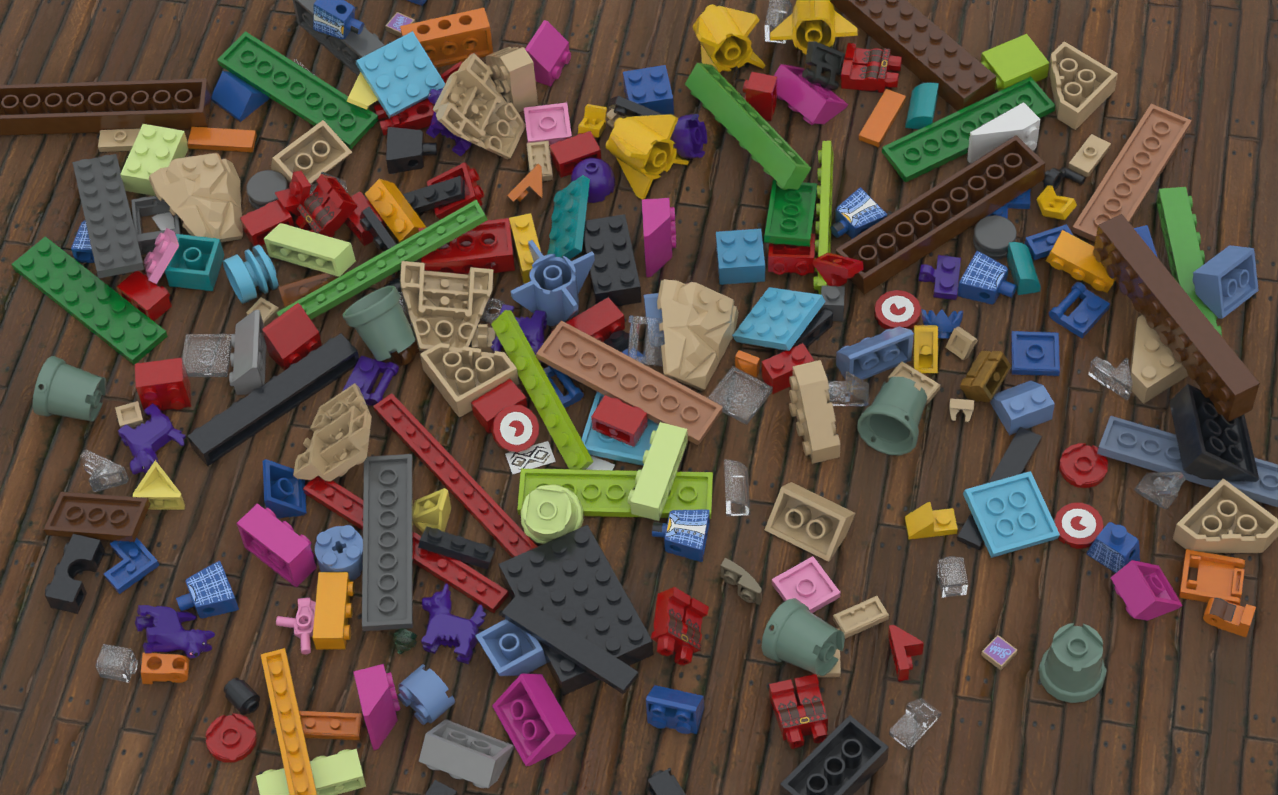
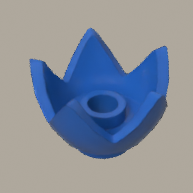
[921,309,963,338]

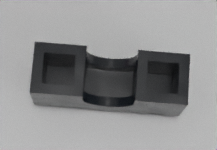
[45,534,105,614]

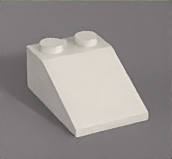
[967,102,1041,163]

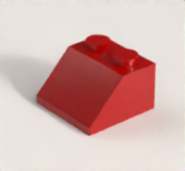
[262,303,322,370]

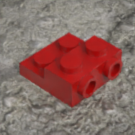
[427,162,485,220]
[768,233,815,275]

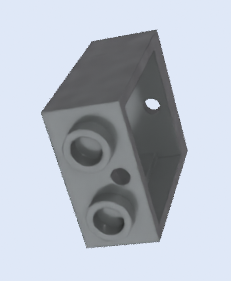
[131,196,183,255]

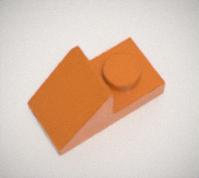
[507,163,542,202]

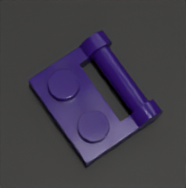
[342,356,399,406]

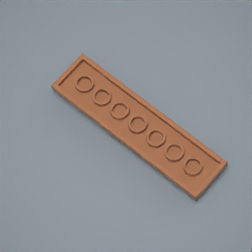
[1072,104,1192,242]
[536,321,723,446]

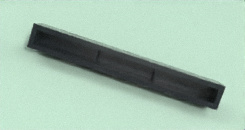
[188,333,359,466]

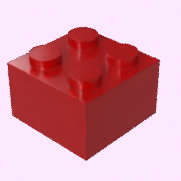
[135,358,191,411]

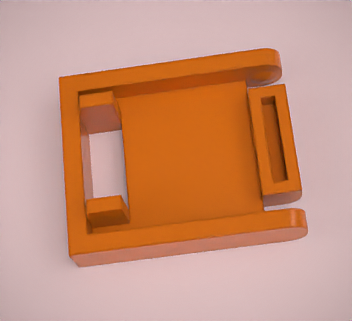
[1179,549,1245,606]

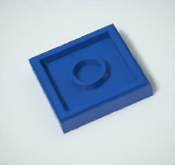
[1011,331,1060,376]

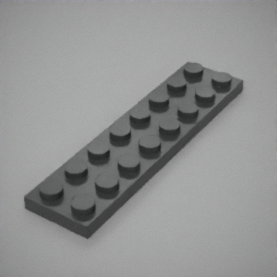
[73,154,144,278]
[362,454,413,631]

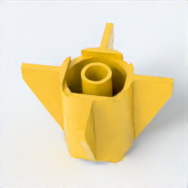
[770,0,858,54]
[693,4,766,73]
[606,114,689,199]

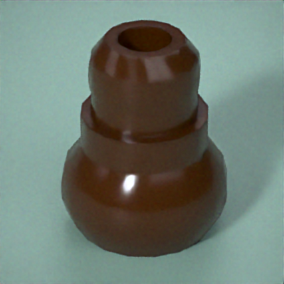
[392,340,420,366]

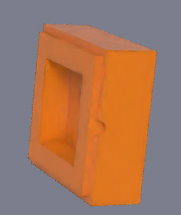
[735,350,760,378]

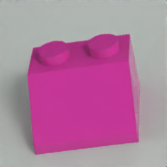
[525,20,571,87]
[1111,560,1183,621]

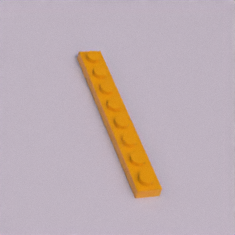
[261,648,317,795]

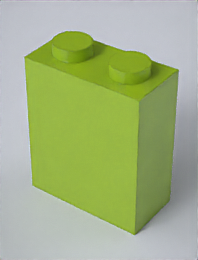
[981,34,1050,91]

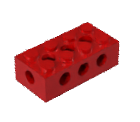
[419,218,515,275]

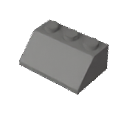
[229,310,267,395]
[419,719,514,788]

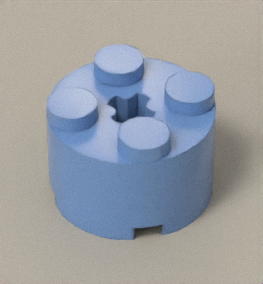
[315,525,363,581]
[397,664,455,725]

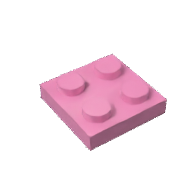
[524,103,572,145]
[144,228,179,284]
[772,556,841,613]

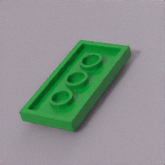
[764,180,818,247]

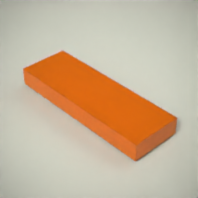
[859,89,906,147]
[187,127,257,152]
[299,711,363,740]

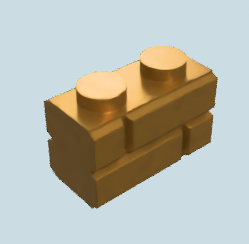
[960,351,1011,402]

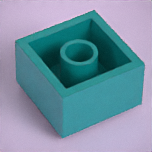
[165,234,224,291]

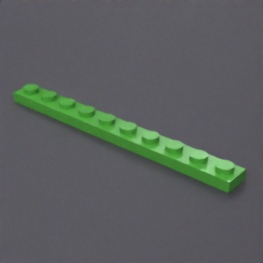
[277,200,488,320]

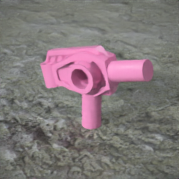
[276,597,316,654]

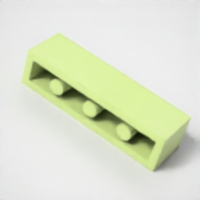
[264,223,356,277]
[628,422,688,521]
[256,749,366,795]

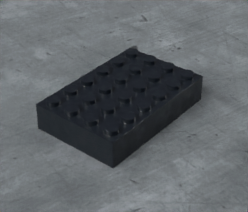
[498,525,654,696]

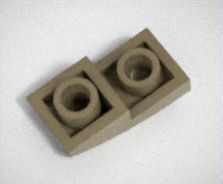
[720,558,762,605]

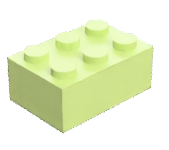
[120,124,189,196]

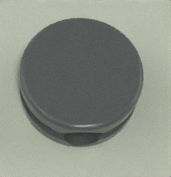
[246,170,289,210]
[973,215,1017,259]

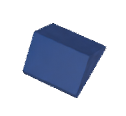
[211,71,270,122]
[263,459,307,519]

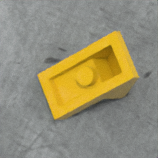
[913,325,938,373]
[905,502,958,540]

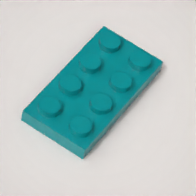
[547,175,590,260]

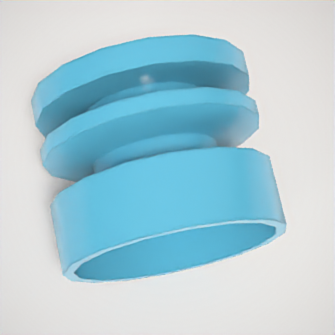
[223,245,279,304]

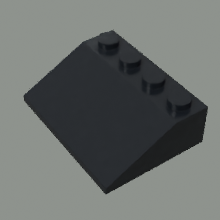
[1169,384,1259,482]

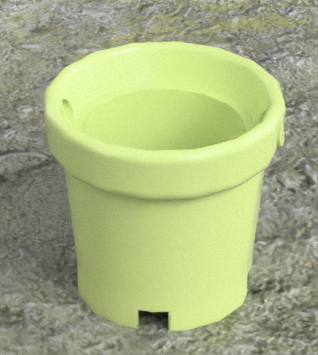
[521,485,584,545]

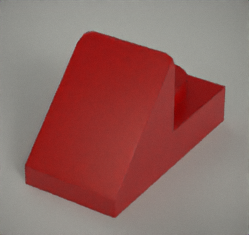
[275,171,311,217]
[813,253,864,286]
[888,625,924,681]

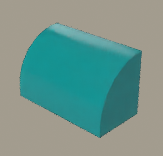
[905,83,939,130]
[1007,242,1041,295]

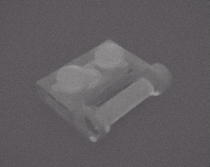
[627,316,665,366]

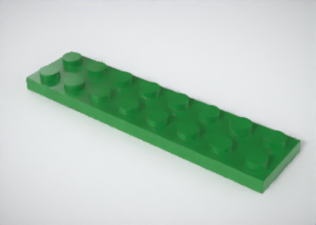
[217,31,379,150]
[882,76,1056,183]
[12,236,168,365]

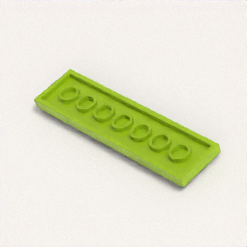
[517,468,713,519]

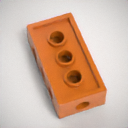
[400,8,493,68]

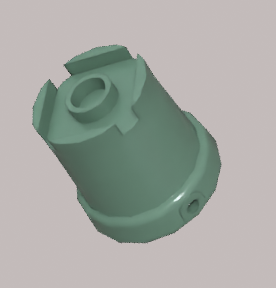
[342,285,416,361]
[32,356,106,422]
[857,377,927,455]
[761,598,845,676]
[1038,623,1107,703]

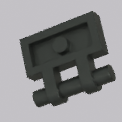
[802,41,845,90]

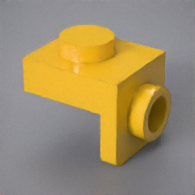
[578,104,607,138]
[1037,185,1077,220]

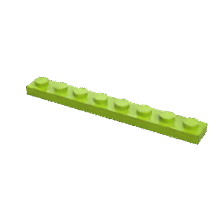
[814,141,834,295]
[491,310,594,470]

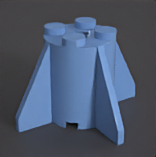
[511,240,595,326]

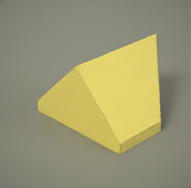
[347,72,378,110]
[133,460,185,510]
[413,488,451,532]

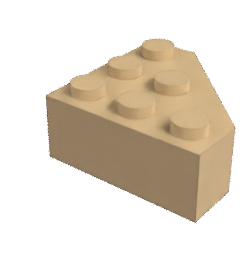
[1049,41,1118,130]
[485,47,538,113]
[1128,315,1188,404]
[420,343,519,418]
[789,360,840,464]
[1173,479,1278,554]

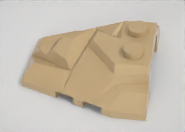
[433,53,526,159]
[149,153,243,242]
[400,261,493,351]
[657,279,739,391]
[293,383,372,481]

